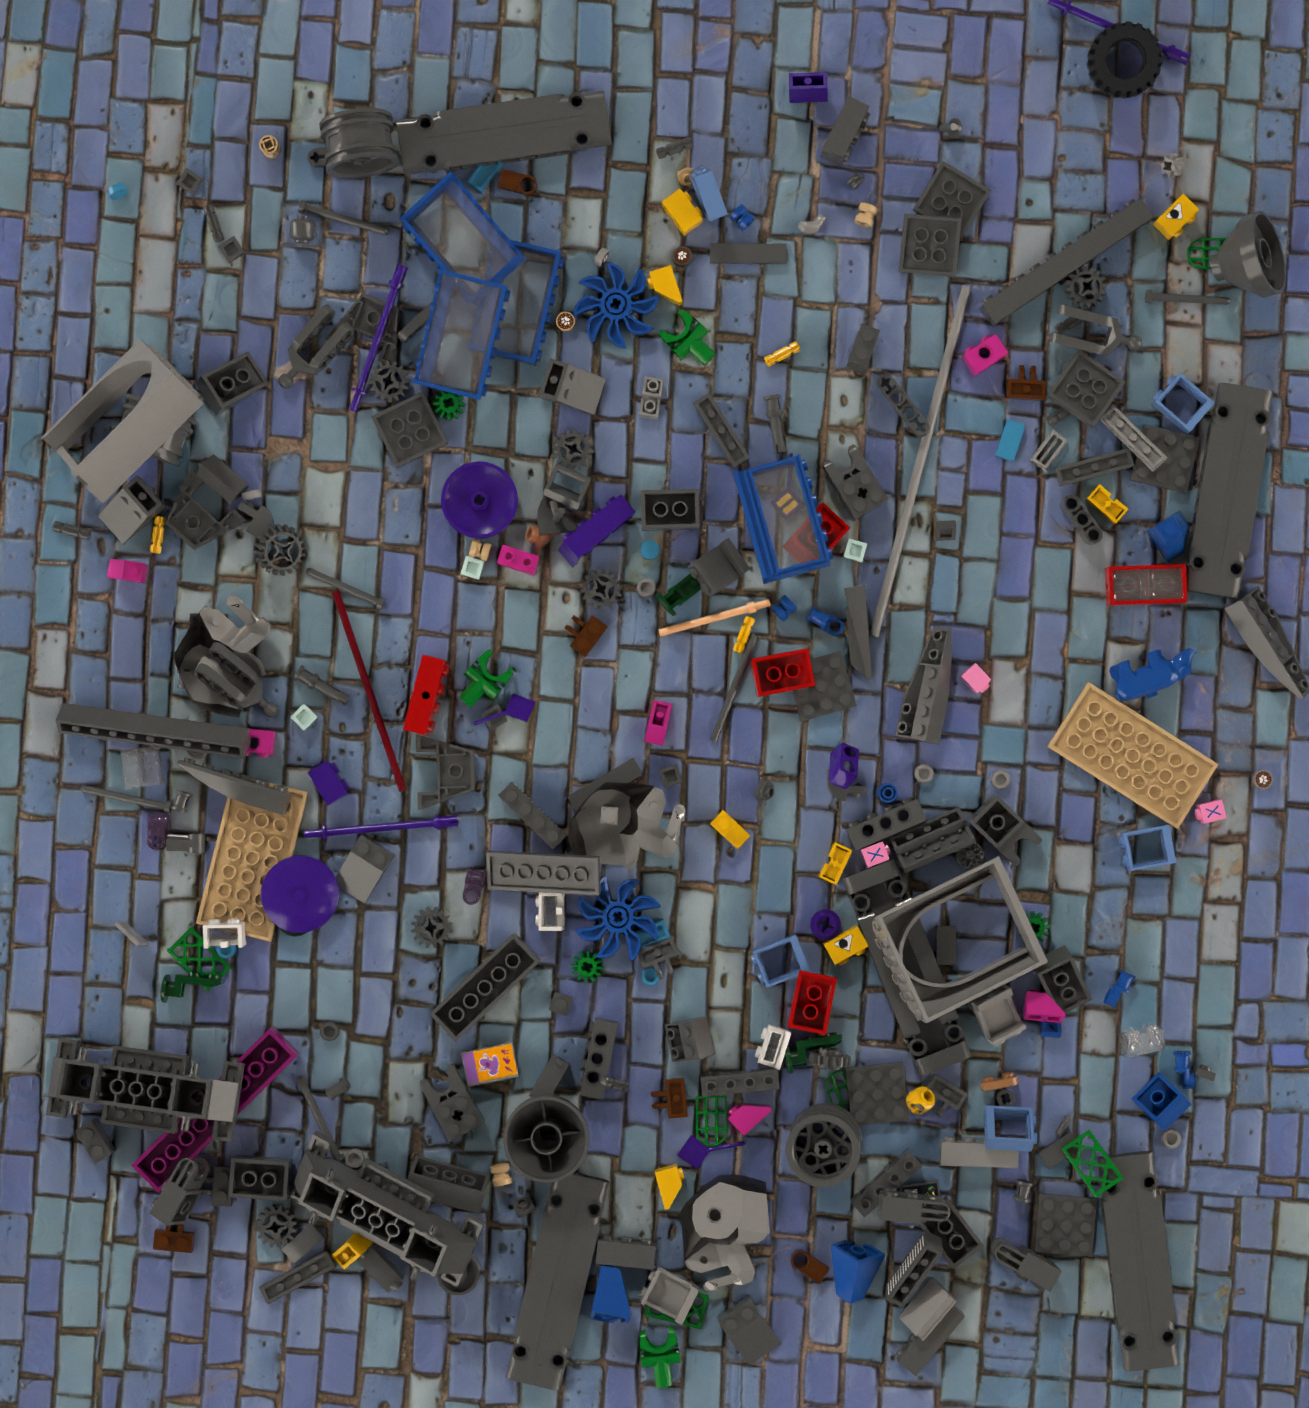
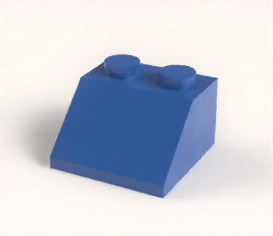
[1132,1072,1192,1131]

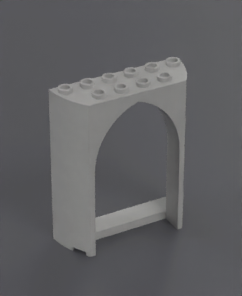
[41,339,203,503]
[872,856,1048,1023]

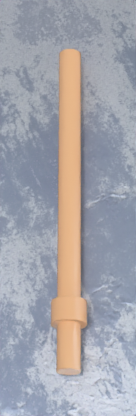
[658,599,771,637]

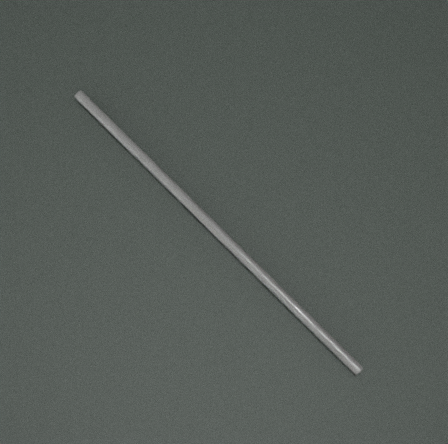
[869,285,971,637]

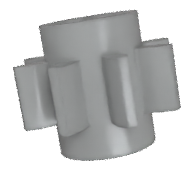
[1160,153,1186,178]

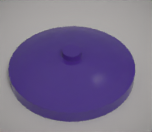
[441,461,518,539]
[261,855,339,933]

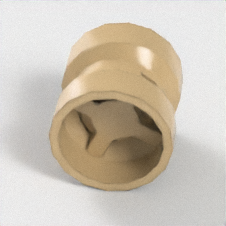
[259,135,281,159]
[854,203,878,228]
[469,538,492,562]
[490,1163,512,1186]

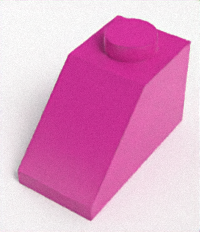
[107,559,148,584]
[644,700,672,746]
[1023,990,1065,1023]
[727,1103,772,1136]

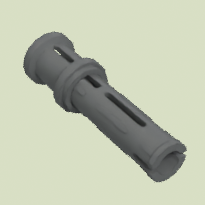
[763,394,787,454]
[293,665,350,706]

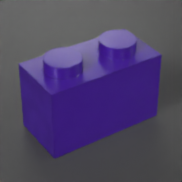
[789,72,828,103]
[308,760,350,805]

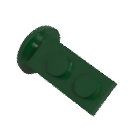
[656,574,701,616]
[160,972,225,1003]
[784,1032,842,1074]

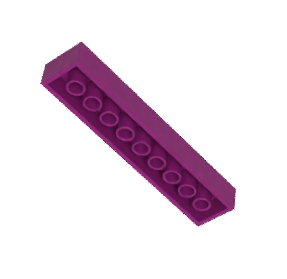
[131,1026,300,1193]

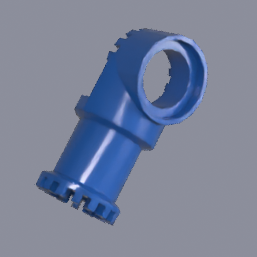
[806,606,844,636]
[1104,970,1136,1008]
[1173,1051,1195,1089]

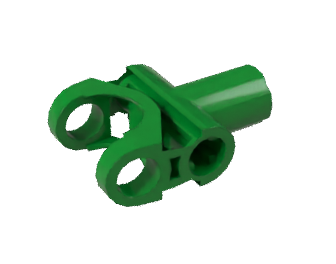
[658,309,716,366]
[459,649,514,708]
[640,1326,681,1388]

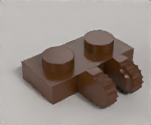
[1006,365,1046,401]
[565,615,608,657]
[651,1077,688,1119]
[153,1224,195,1253]

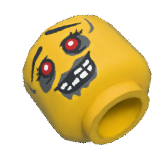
[906,1086,935,1115]

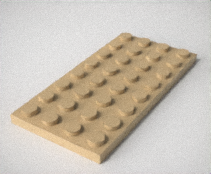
[1047,682,1218,829]
[196,774,309,942]

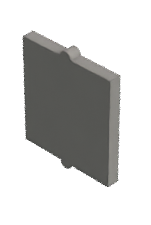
[114,922,149,946]

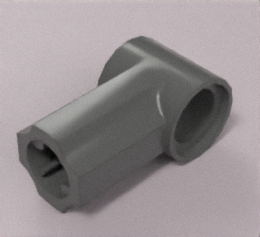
[166,834,205,854]

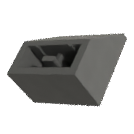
[664,1016,715,1062]

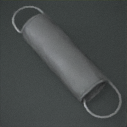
[1054,1112,1073,1140]

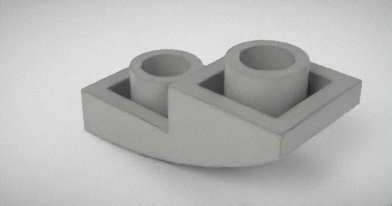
[639,376,664,420]

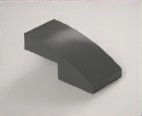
[281,1222,325,1263]

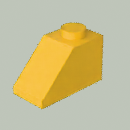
[647,265,683,306]
[710,809,751,850]
[655,1163,685,1210]
[331,1232,373,1269]

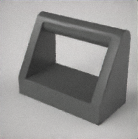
[543,463,592,510]

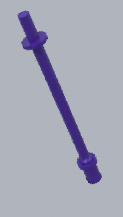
[1047,0,1191,66]
[349,264,408,412]
[304,815,458,841]

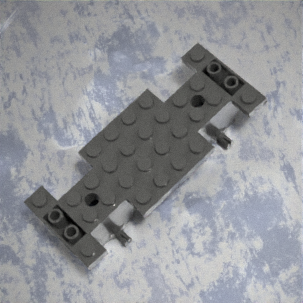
[46,1038,245,1142]
[290,1131,486,1287]

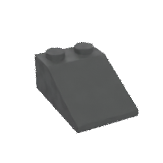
[196,351,269,416]
[336,835,396,903]
[1034,945,1092,1013]
[717,1295,781,1365]

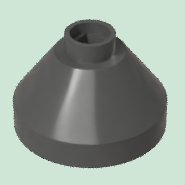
[1211,211,1286,298]
[503,1095,589,1183]

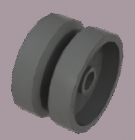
[437,1252,481,1295]

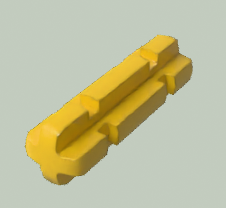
[764,342,800,367]
[150,516,166,554]
[733,616,755,653]

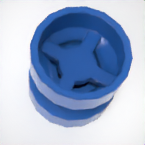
[729,204,755,231]
[771,595,797,621]
[877,783,898,802]

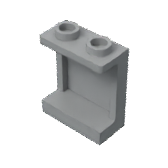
[970,984,1026,1045]
[639,1266,699,1325]

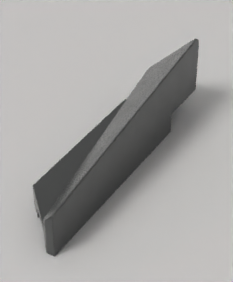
[844,585,872,680]

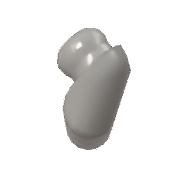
[798,214,826,234]

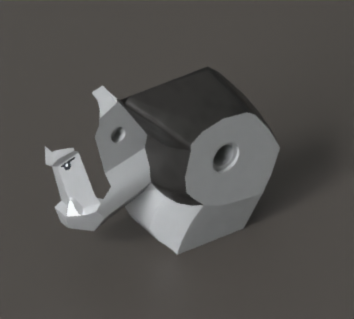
[174,595,271,718]
[569,782,686,873]
[680,1174,770,1292]

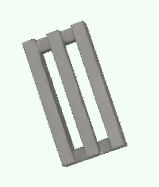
[1030,429,1068,472]

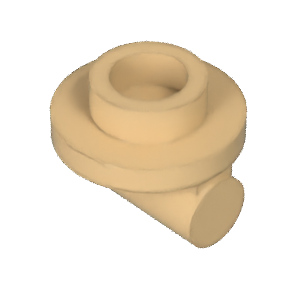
[677,168,694,186]

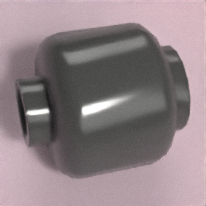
[290,215,315,244]

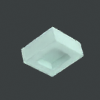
[843,538,867,563]
[461,556,485,580]
[290,704,318,731]

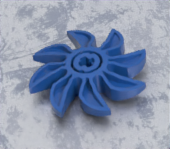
[573,262,659,349]
[575,876,661,961]

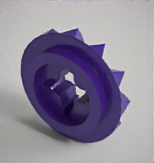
[810,909,841,940]

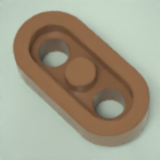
[980,1072,1019,1091]

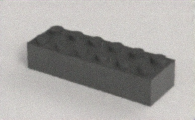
[430,932,541,1042]

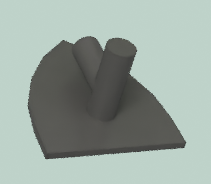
[537,496,577,536]

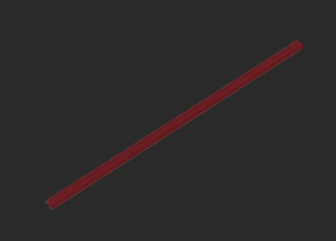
[332,591,407,792]

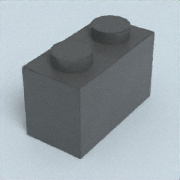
[75,1118,116,1164]

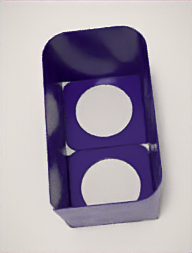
[829,742,859,789]

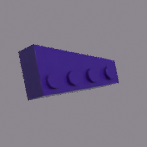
[558,495,636,568]

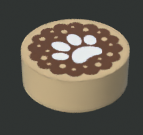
[556,312,575,332]

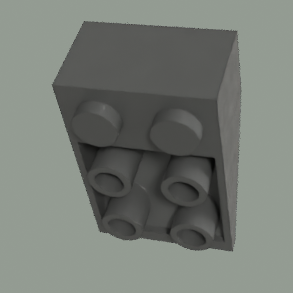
[539,358,606,415]
[98,476,167,545]

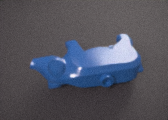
[1109,648,1197,701]

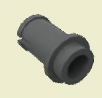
[325,1078,351,1100]

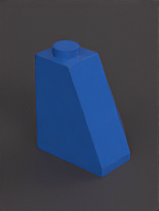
[1147,510,1190,563]
[831,1240,885,1304]
[590,1265,631,1323]

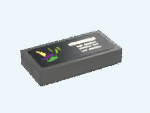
[900,1180,941,1197]

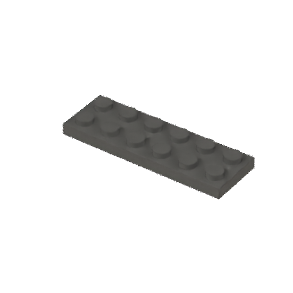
[486,850,601,895]

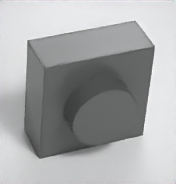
[176,168,204,195]
[218,236,245,263]
[935,520,956,541]
[481,704,508,730]
[659,764,683,788]
[549,991,573,1016]
[1192,1064,1216,1081]

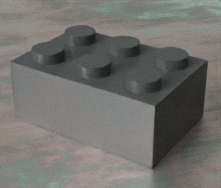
[820,96,870,167]
[641,489,700,531]
[228,1155,293,1201]
[919,1196,984,1269]

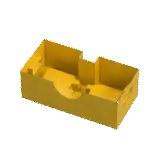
[1085,484,1128,525]
[818,842,852,885]

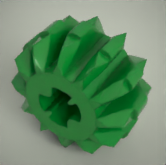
[433,390,466,421]
[1017,911,1050,942]
[571,950,604,983]

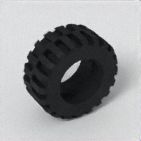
[1087,21,1163,99]

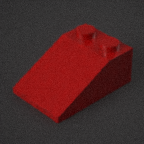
[782,502,850,573]
[750,648,815,697]
[787,970,837,1035]

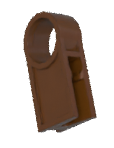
[498,169,537,196]
[790,1249,830,1284]

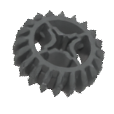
[254,524,306,576]

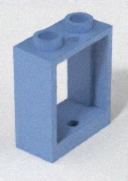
[689,166,728,221]
[1151,373,1215,434]
[1118,824,1176,871]
[750,934,810,988]
[984,1105,1037,1152]

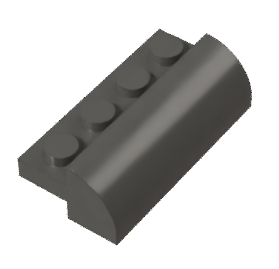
[889,807,976,873]

